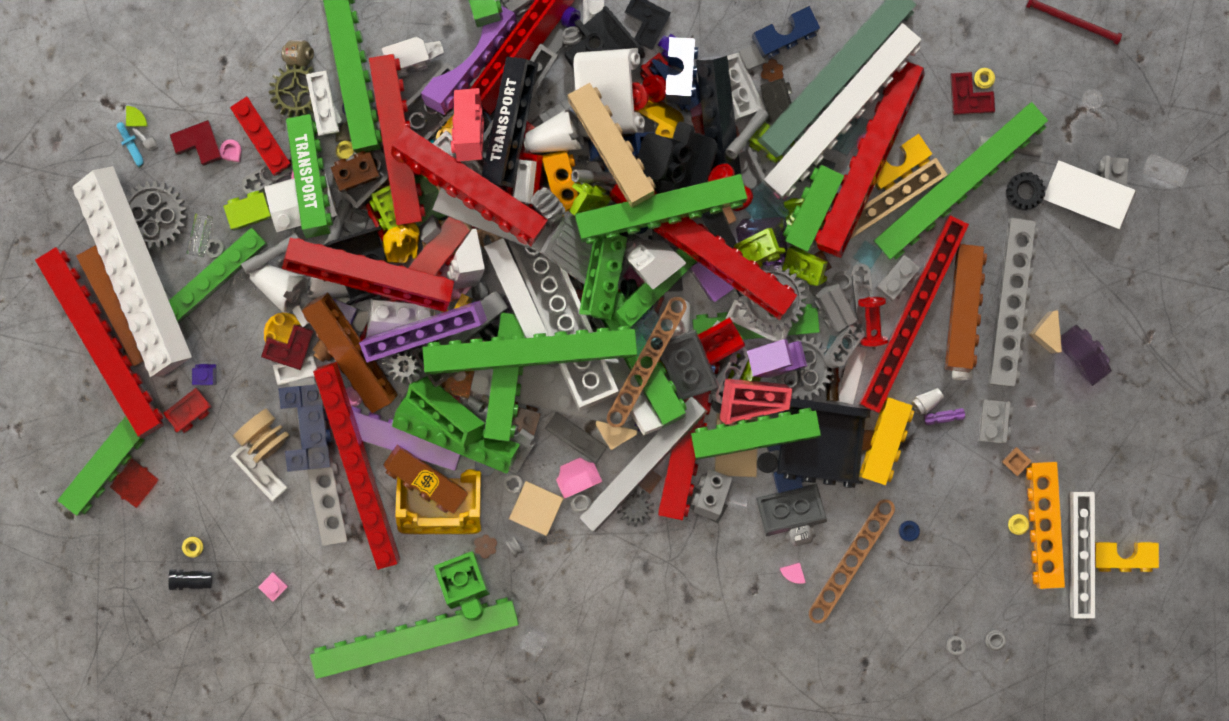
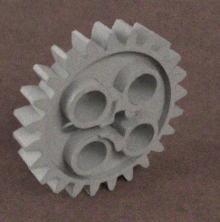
[125,181,188,249]
[738,264,807,333]
[768,335,834,400]

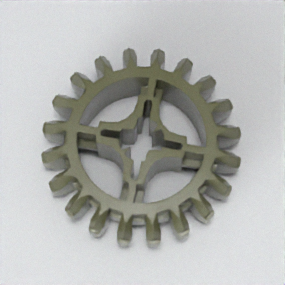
[268,64,314,118]

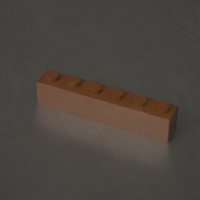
[945,244,987,373]
[76,245,144,367]
[302,292,398,413]

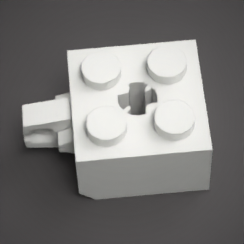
[382,37,444,79]

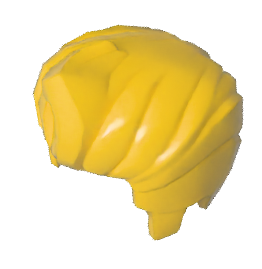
[383,223,420,263]

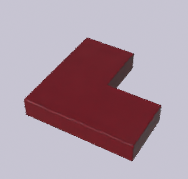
[950,72,995,115]
[170,120,222,166]
[261,324,314,371]

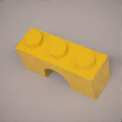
[875,133,932,191]
[1095,542,1159,572]

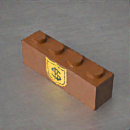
[383,444,468,514]

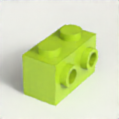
[223,191,272,231]

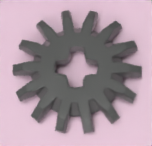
[617,489,654,527]

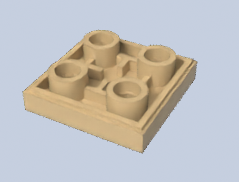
[509,481,564,536]

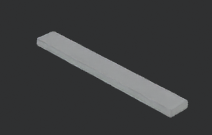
[579,396,708,532]

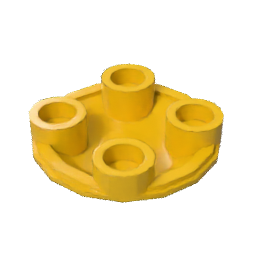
[264,312,301,343]

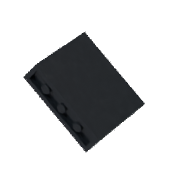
[777,398,871,488]

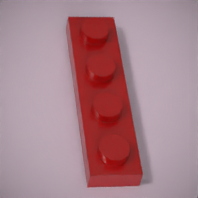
[230,96,292,176]

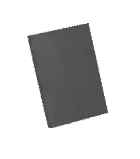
[656,329,719,400]
[756,483,827,537]

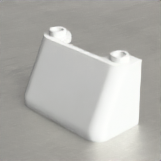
[574,48,645,137]

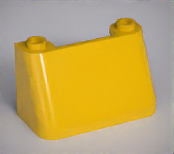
[635,101,684,138]
[395,469,481,534]

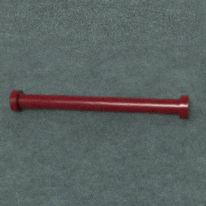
[1025,0,1122,45]

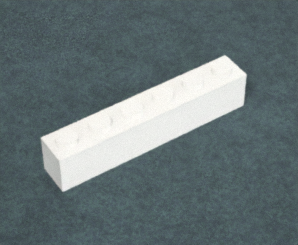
[1069,492,1095,618]

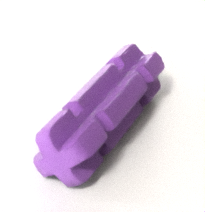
[924,408,965,425]

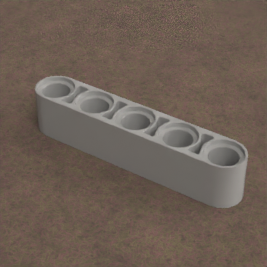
[422,291,509,351]

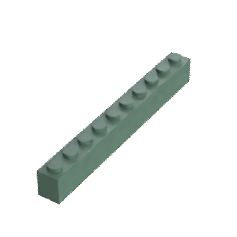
[758,0,917,158]

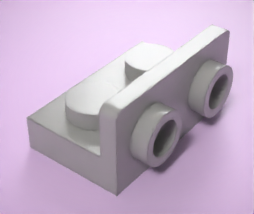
[739,147,768,193]
[1098,156,1129,187]
[979,400,1013,443]

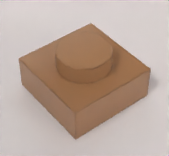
[1002,447,1032,476]

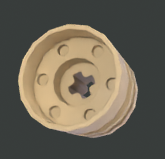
[233,408,290,463]

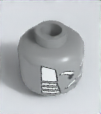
[785,525,816,546]

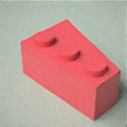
[451,88,484,161]
[720,379,792,425]

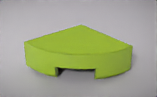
[126,106,148,127]

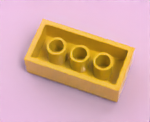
[859,397,914,485]

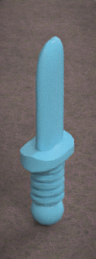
[117,122,143,167]

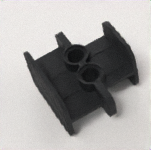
[564,6,645,69]
[637,122,718,194]
[323,226,388,305]

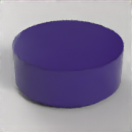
[561,7,581,28]

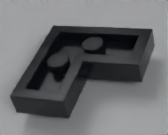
[625,0,671,50]

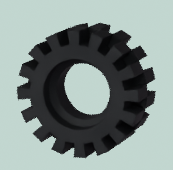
[1006,172,1046,210]

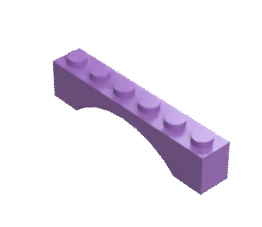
[421,6,518,115]

